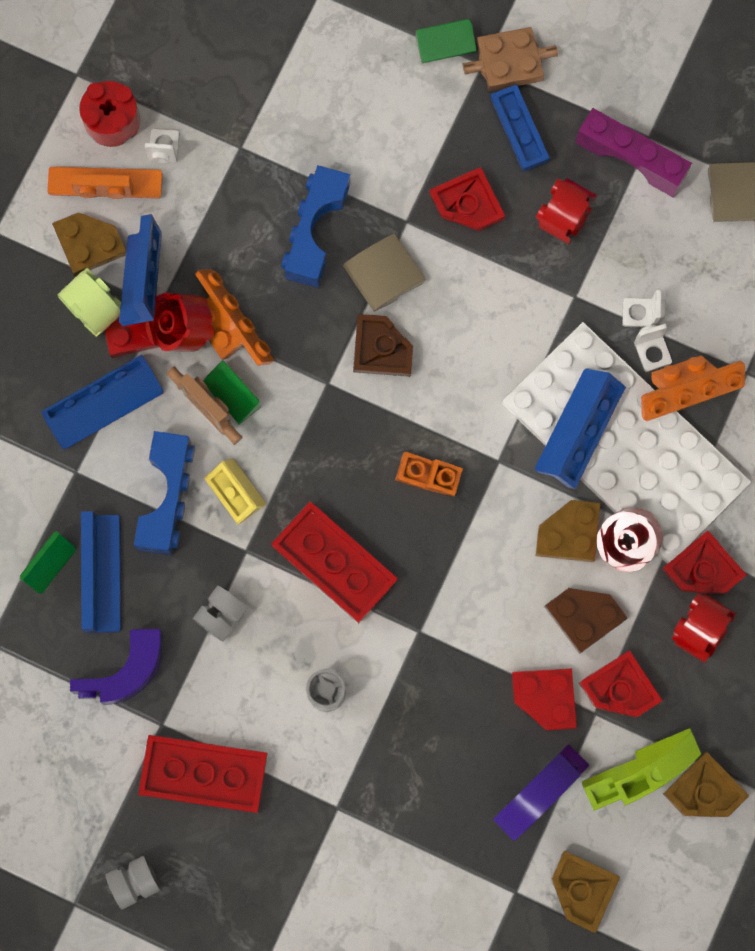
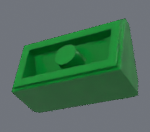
[416,19,476,64]
[203,360,261,425]
[19,531,76,594]

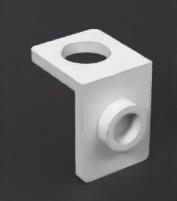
[145,129,179,164]
[622,290,665,327]
[634,324,672,372]

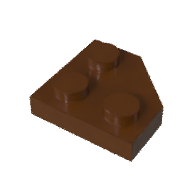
[353,314,413,377]
[544,588,628,654]

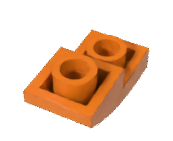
[395,452,463,497]

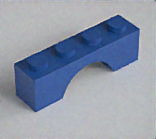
[281,165,351,288]
[134,431,195,556]

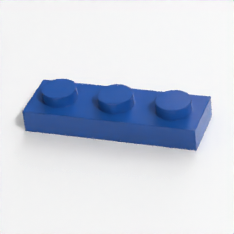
[490,84,550,172]

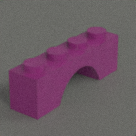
[575,108,692,198]

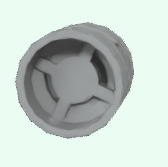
[192,585,248,642]
[306,669,346,712]
[105,855,161,910]

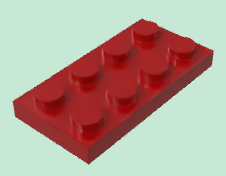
[271,501,398,624]
[138,735,268,813]

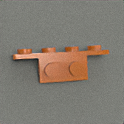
[47,167,163,199]
[195,269,274,366]
[641,355,745,421]

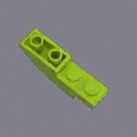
[581,728,701,811]

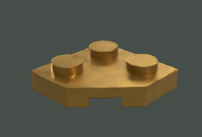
[52,212,126,276]
[535,500,600,563]
[663,752,749,817]
[551,851,620,933]

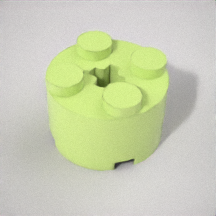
[57,268,121,337]

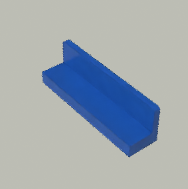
[119,214,162,326]
[41,355,163,449]
[535,368,626,489]
[81,511,121,633]

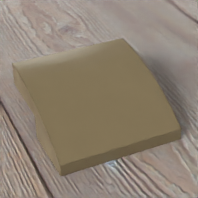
[708,162,755,222]
[343,234,426,312]

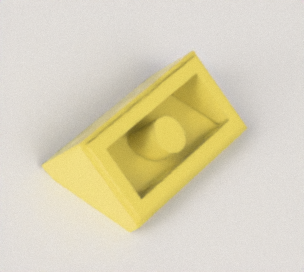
[204,459,266,525]

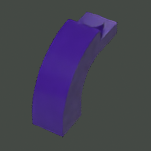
[70,629,163,705]
[493,744,590,841]

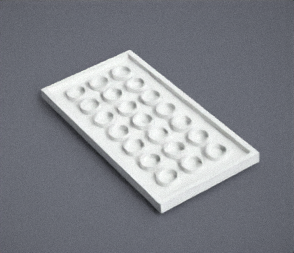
[502,322,751,564]

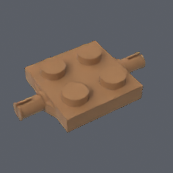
[462,27,558,92]
[166,366,243,445]

